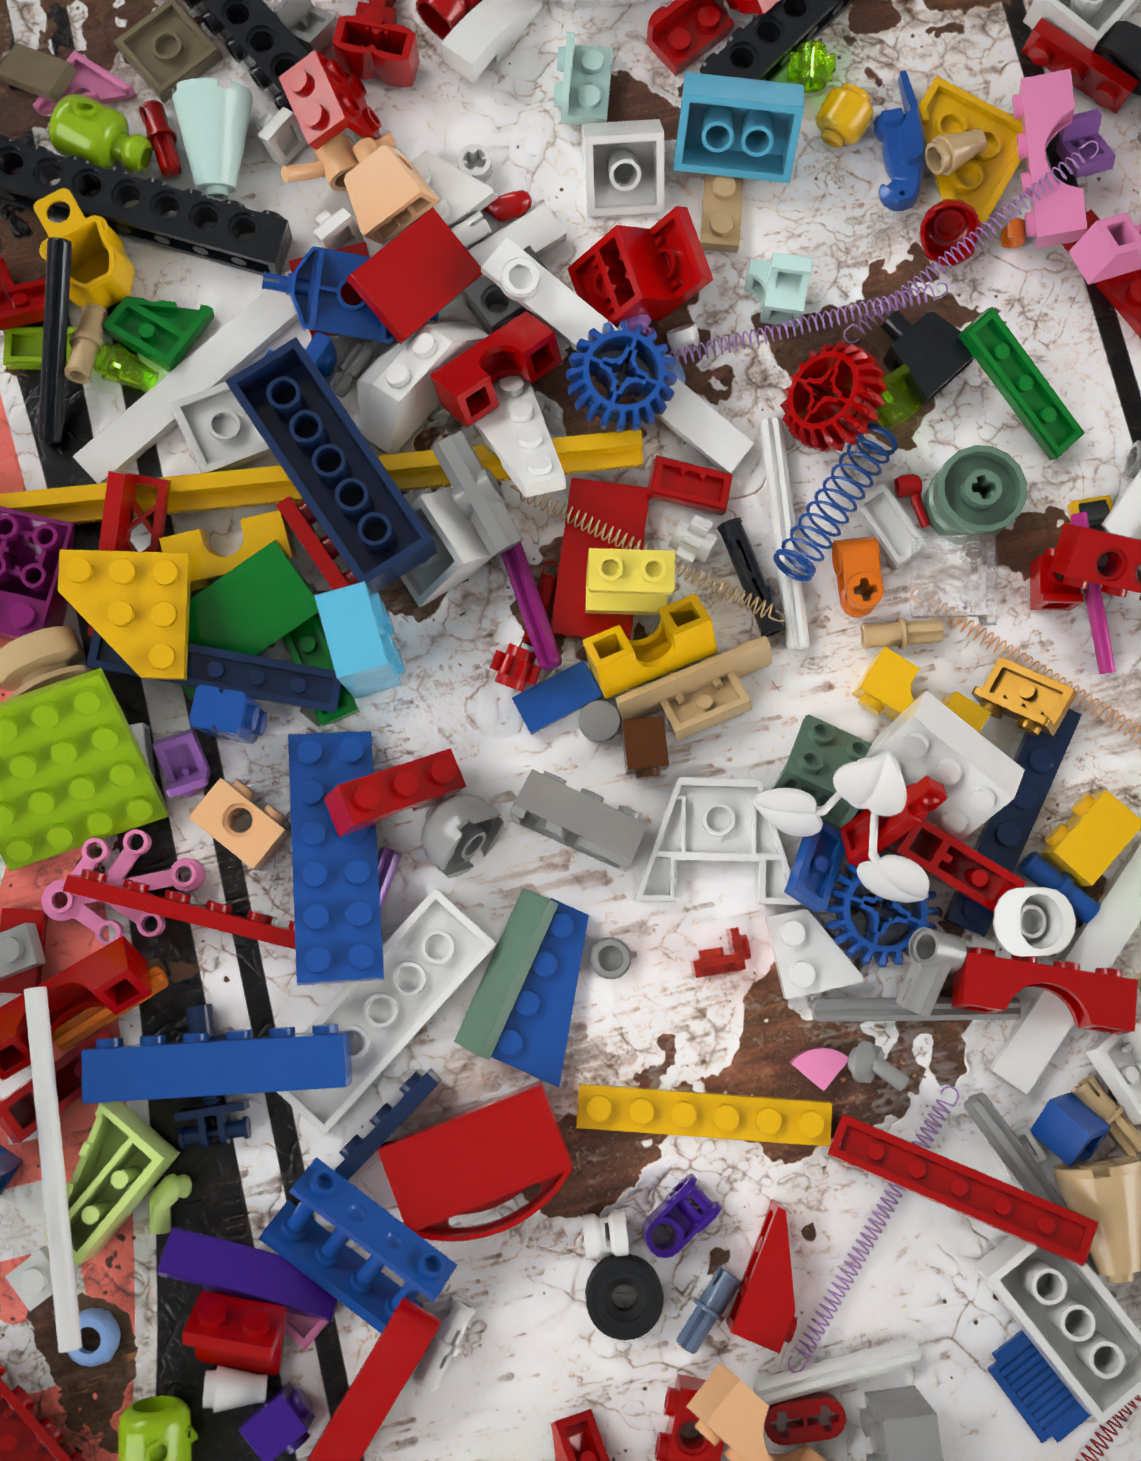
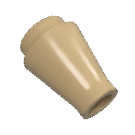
[925,128,987,175]

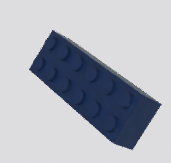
[225,337,438,593]

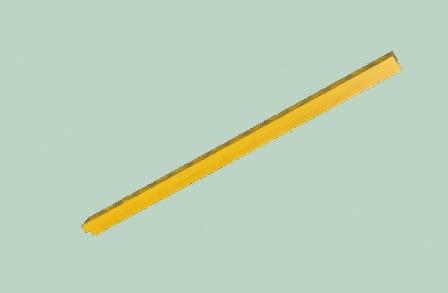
[0,429,644,525]

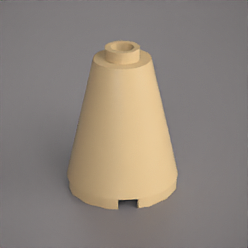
[1053,1156,1141,1283]

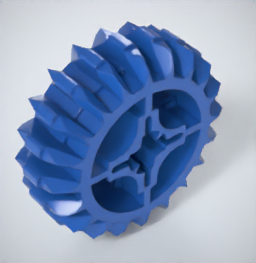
[566,320,677,433]
[824,853,940,967]

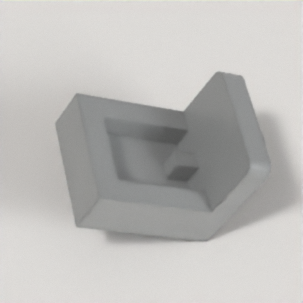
[273,0,338,53]

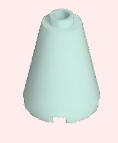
[172,78,253,200]

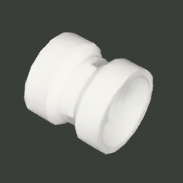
[582,1210,629,1260]

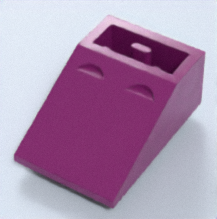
[0,506,75,641]

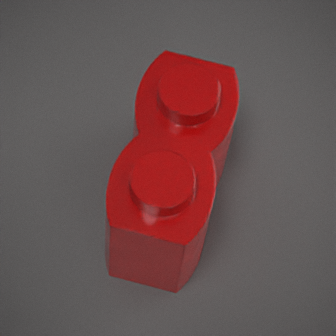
[332,15,420,88]

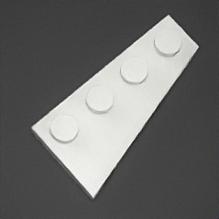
[470,376,566,498]

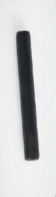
[38,237,72,444]

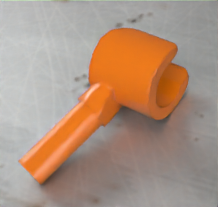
[1001,218,1026,248]

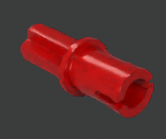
[139,100,182,178]

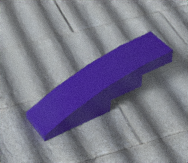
[157,1228,338,1322]

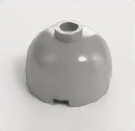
[421,794,504,878]

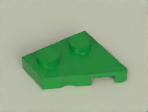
[102,296,215,372]

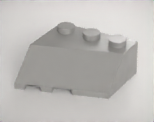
[509,769,648,872]

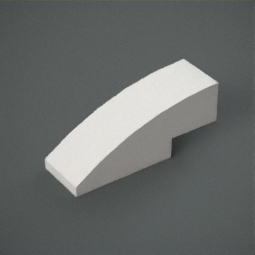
[440,0,543,83]

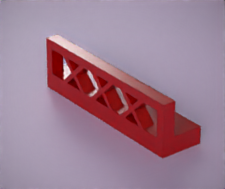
[88,471,171,637]

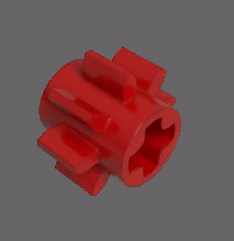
[489,643,542,692]

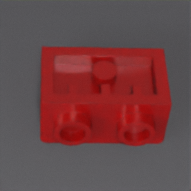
[646,0,735,77]

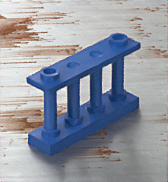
[258,1157,457,1333]

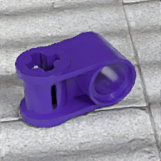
[642,1174,722,1258]

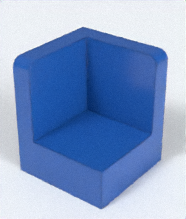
[1031,1093,1111,1167]

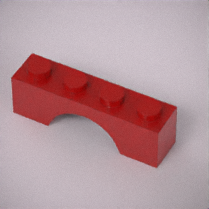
[0,936,153,1081]
[951,947,1138,1035]

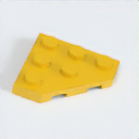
[918,76,1023,228]
[58,549,191,680]

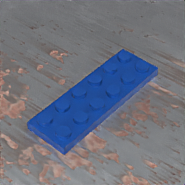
[288,731,384,986]

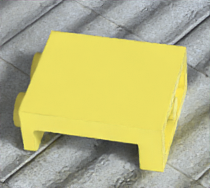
[585,548,675,616]

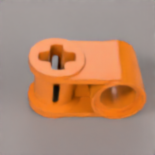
[832,536,884,618]

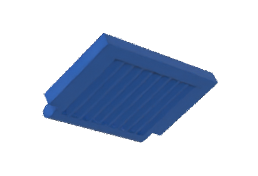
[987,1330,1091,1443]

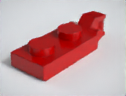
[840,776,948,867]

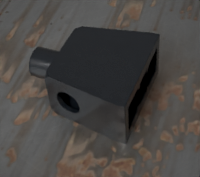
[881,310,975,411]

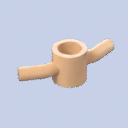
[281,132,397,191]

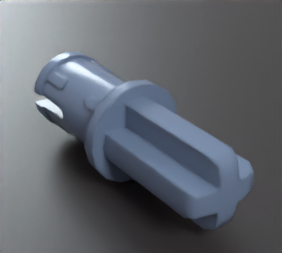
[677,1266,742,1354]

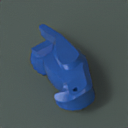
[873,70,927,211]

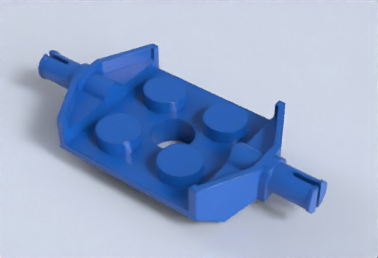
[262,246,439,346]

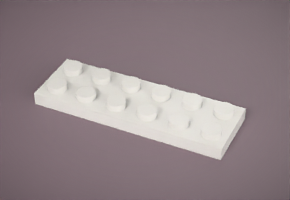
[277,888,497,1136]

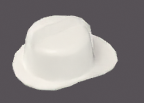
[993,887,1076,957]

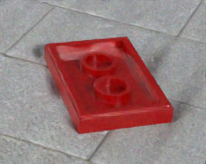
[346,207,483,345]

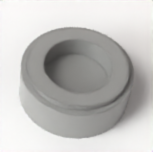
[579,700,620,743]
[590,937,632,979]

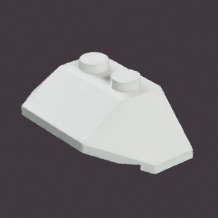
[356,320,489,455]

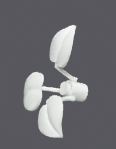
[752,751,930,903]

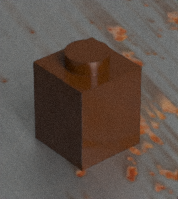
[621,716,669,780]

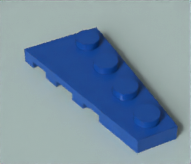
[491,898,589,1088]

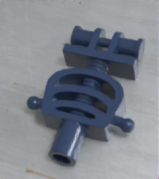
[174,1003,251,1150]

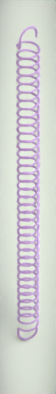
[844,140,1099,344]
[670,282,948,366]
[788,1086,959,1373]

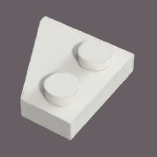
[411,150,499,229]
[765,908,864,1000]

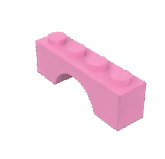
[1012,69,1087,249]
[1069,212,1141,285]

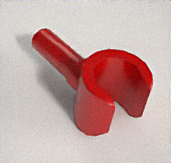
[894,474,931,529]

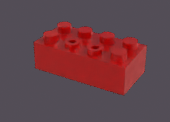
[377,1080,573,1242]

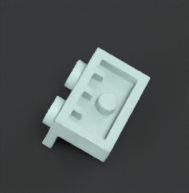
[554,32,613,125]

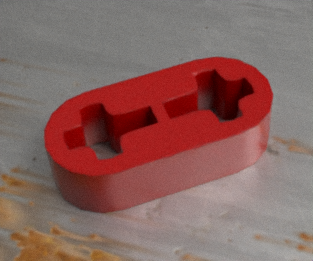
[764,1392,846,1446]

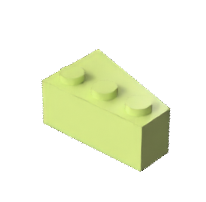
[45,1101,180,1265]

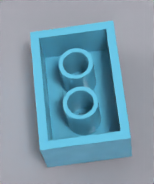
[673,72,804,183]
[315,581,406,699]

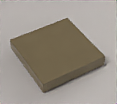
[113,0,224,104]

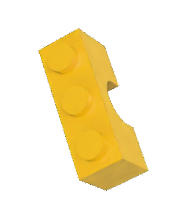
[159,510,297,592]
[582,593,718,699]
[852,647,991,732]

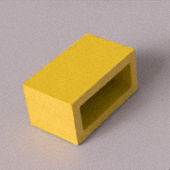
[1040,790,1141,887]

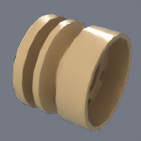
[0,626,93,699]

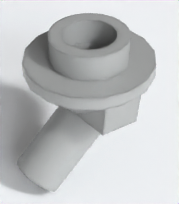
[848,1041,909,1091]

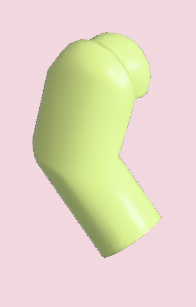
[149,1173,192,1235]

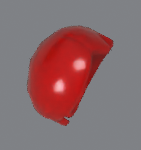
[919,199,981,266]

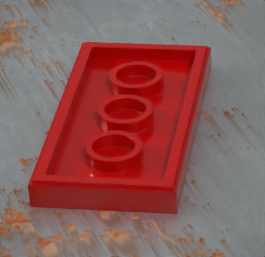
[551,477,649,640]

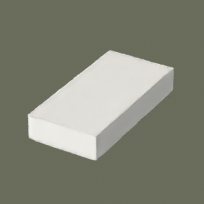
[849,482,930,571]

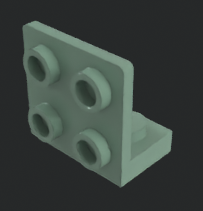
[771,714,872,832]

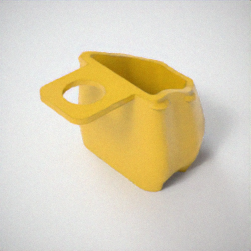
[34,188,135,310]

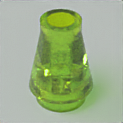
[94,342,158,392]

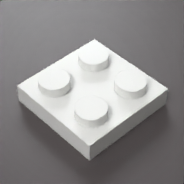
[170,382,272,473]

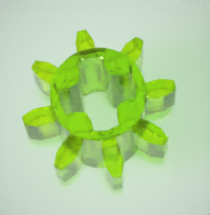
[788,41,836,93]

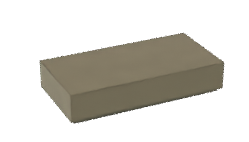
[0,42,77,103]

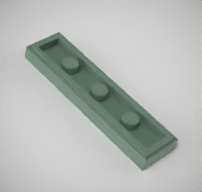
[454,888,559,1060]

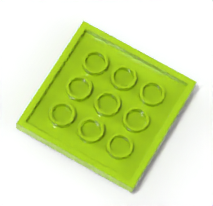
[0,668,169,871]

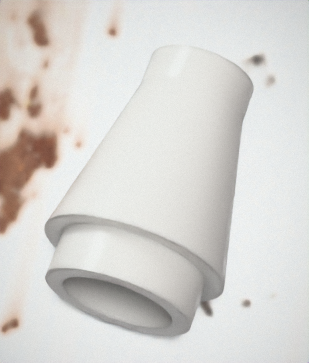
[203,1365,268,1413]

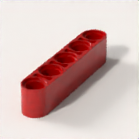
[306,1297,442,1461]

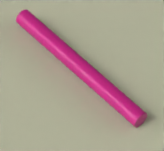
[1070,512,1116,674]

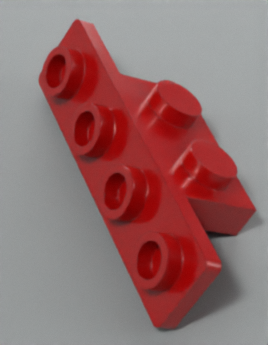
[0,1363,85,1461]

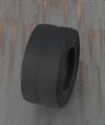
[585,1254,664,1340]

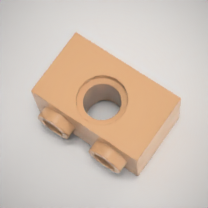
[188,778,291,871]

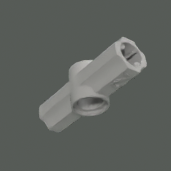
[431,431,524,557]

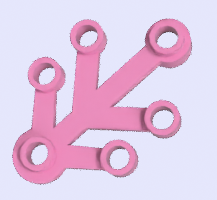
[41,829,206,945]

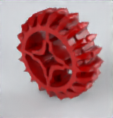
[780,341,888,453]

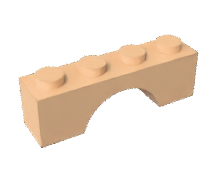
[686,1363,826,1461]

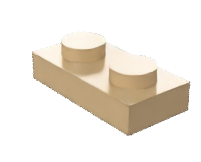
[700,174,744,253]

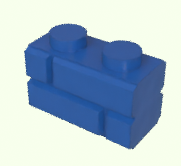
[189,684,268,744]

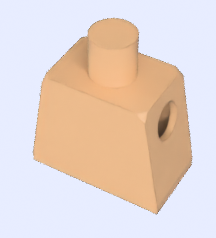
[344,138,439,245]

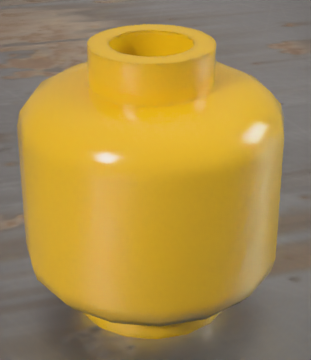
[815,83,874,149]

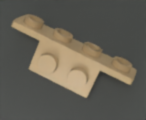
[616,636,772,741]

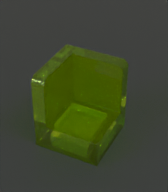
[875,364,922,431]

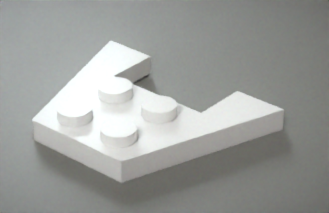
[634,777,801,905]

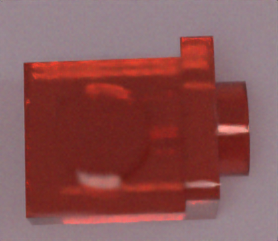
[689,927,751,978]

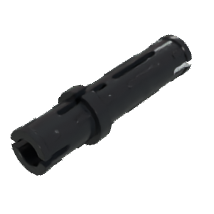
[717,517,786,637]

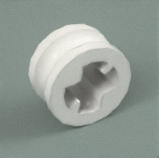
[457,143,493,183]

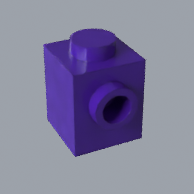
[239,1381,315,1461]

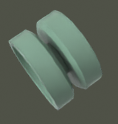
[924,445,1027,547]

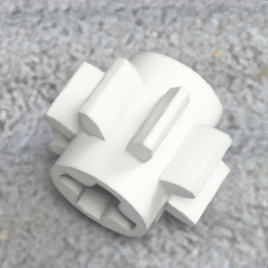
[668,515,718,568]

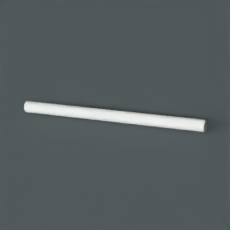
[24,986,82,1353]

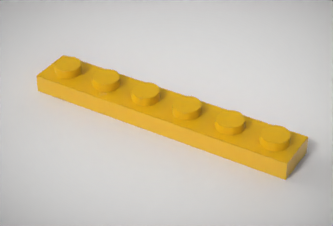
[576,1083,832,1147]

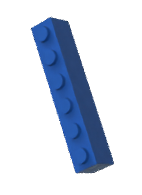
[81,1024,352,1104]

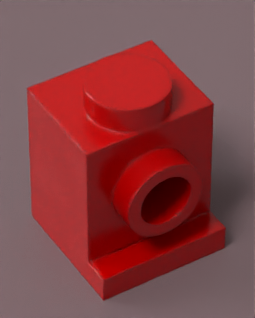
[1029,548,1084,611]

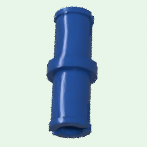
[1018,851,1101,924]

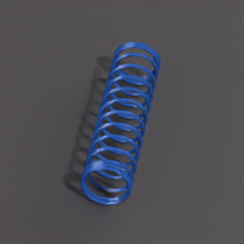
[773,423,898,581]

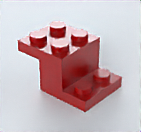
[567,206,714,327]

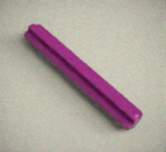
[501,542,563,671]

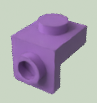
[1056,109,1116,178]
[152,728,211,798]

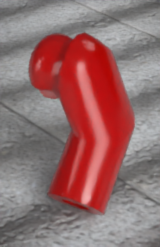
[482,190,532,222]

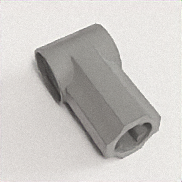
[895,927,967,1017]

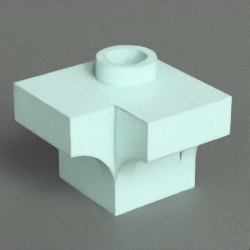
[744,252,813,328]

